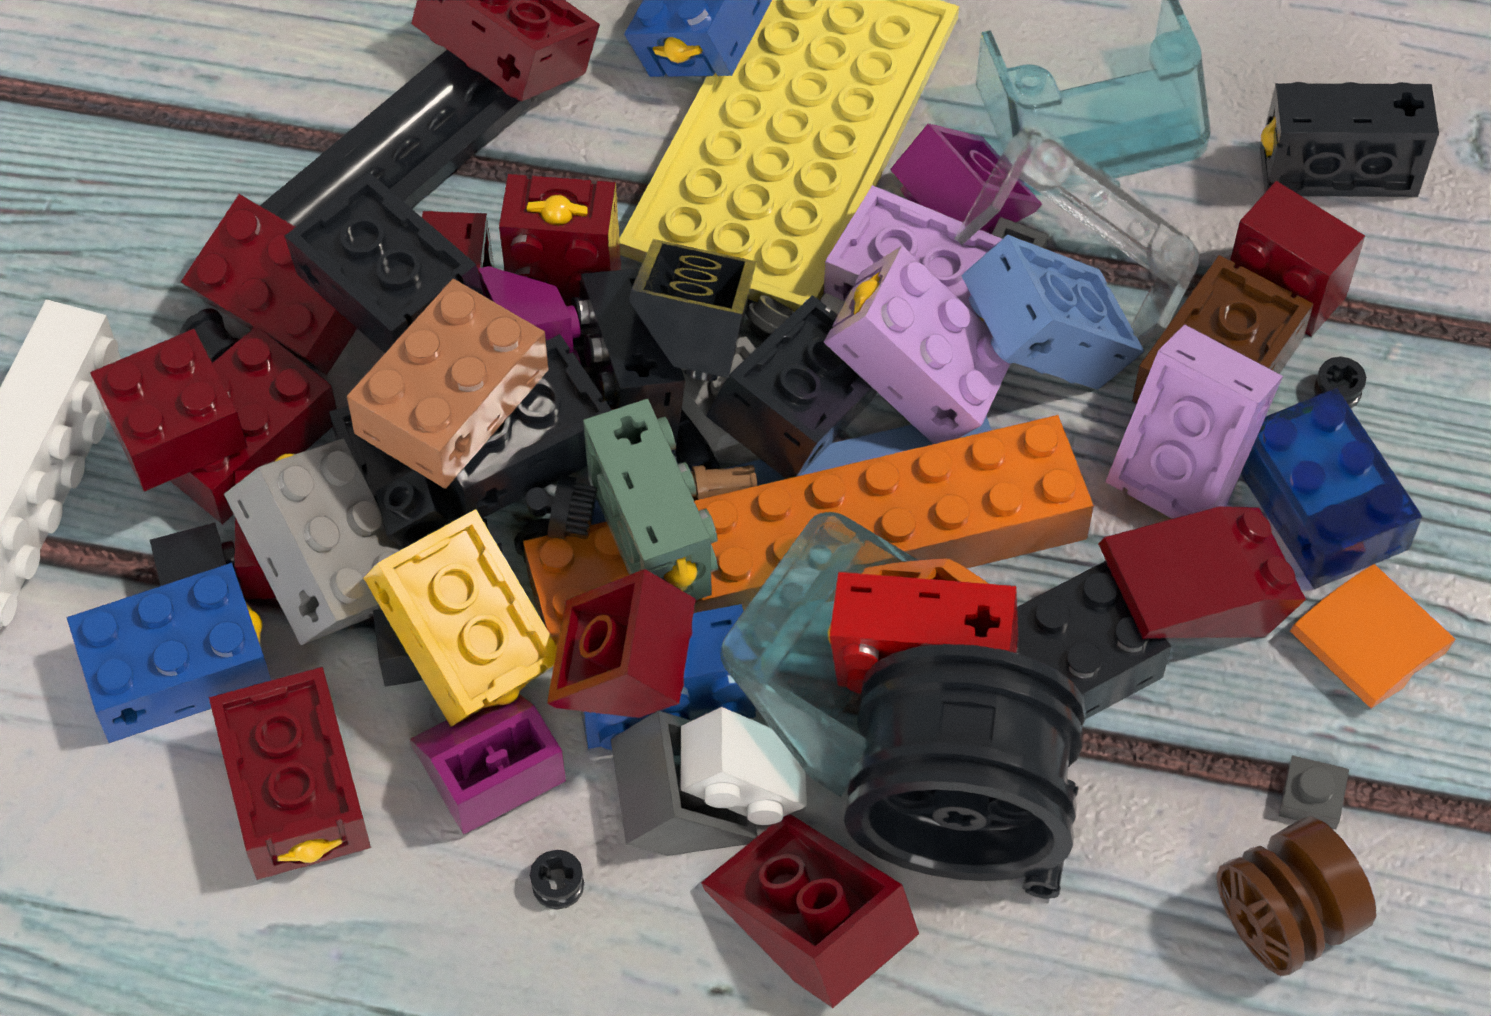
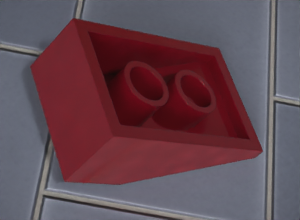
[1098,506,1306,638]
[701,814,919,1008]

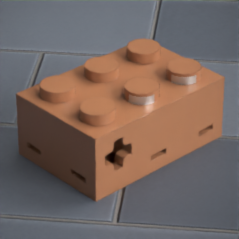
[347,279,549,489]

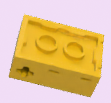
[363,509,557,727]

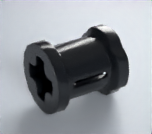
[179,308,240,363]

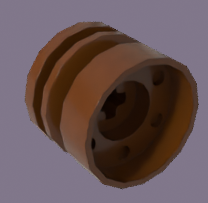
[1216,816,1377,976]

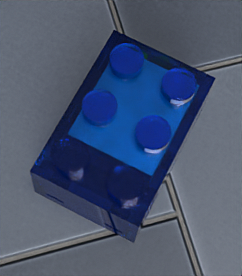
[1241,388,1423,589]

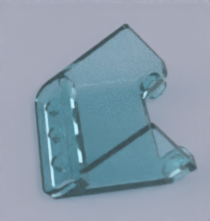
[720,512,917,797]

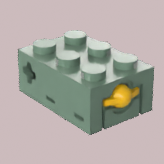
[583,399,718,600]

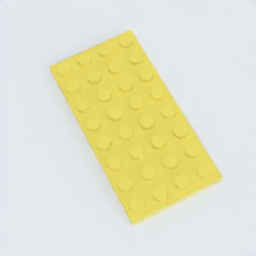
[619,0,959,312]

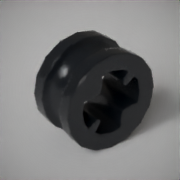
[1314,356,1367,411]
[530,850,585,910]

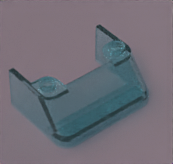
[976,0,1211,195]

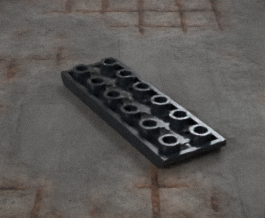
[260,50,532,227]

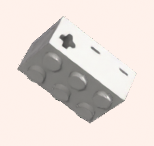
[224,438,401,646]

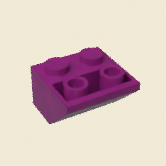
[409,694,566,835]

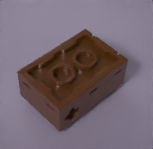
[1132,255,1313,404]

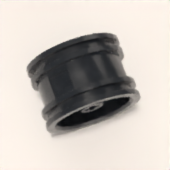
[844,644,1086,881]

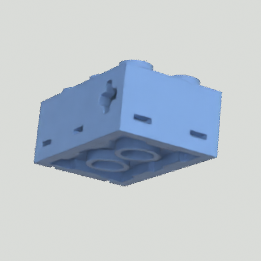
[961,235,1145,390]

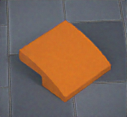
[1290,564,1456,709]

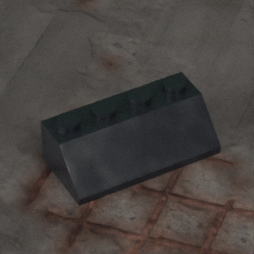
[629,239,756,381]

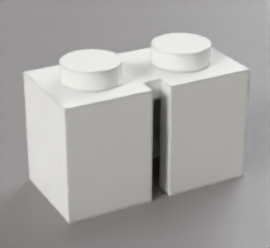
[681,707,807,825]

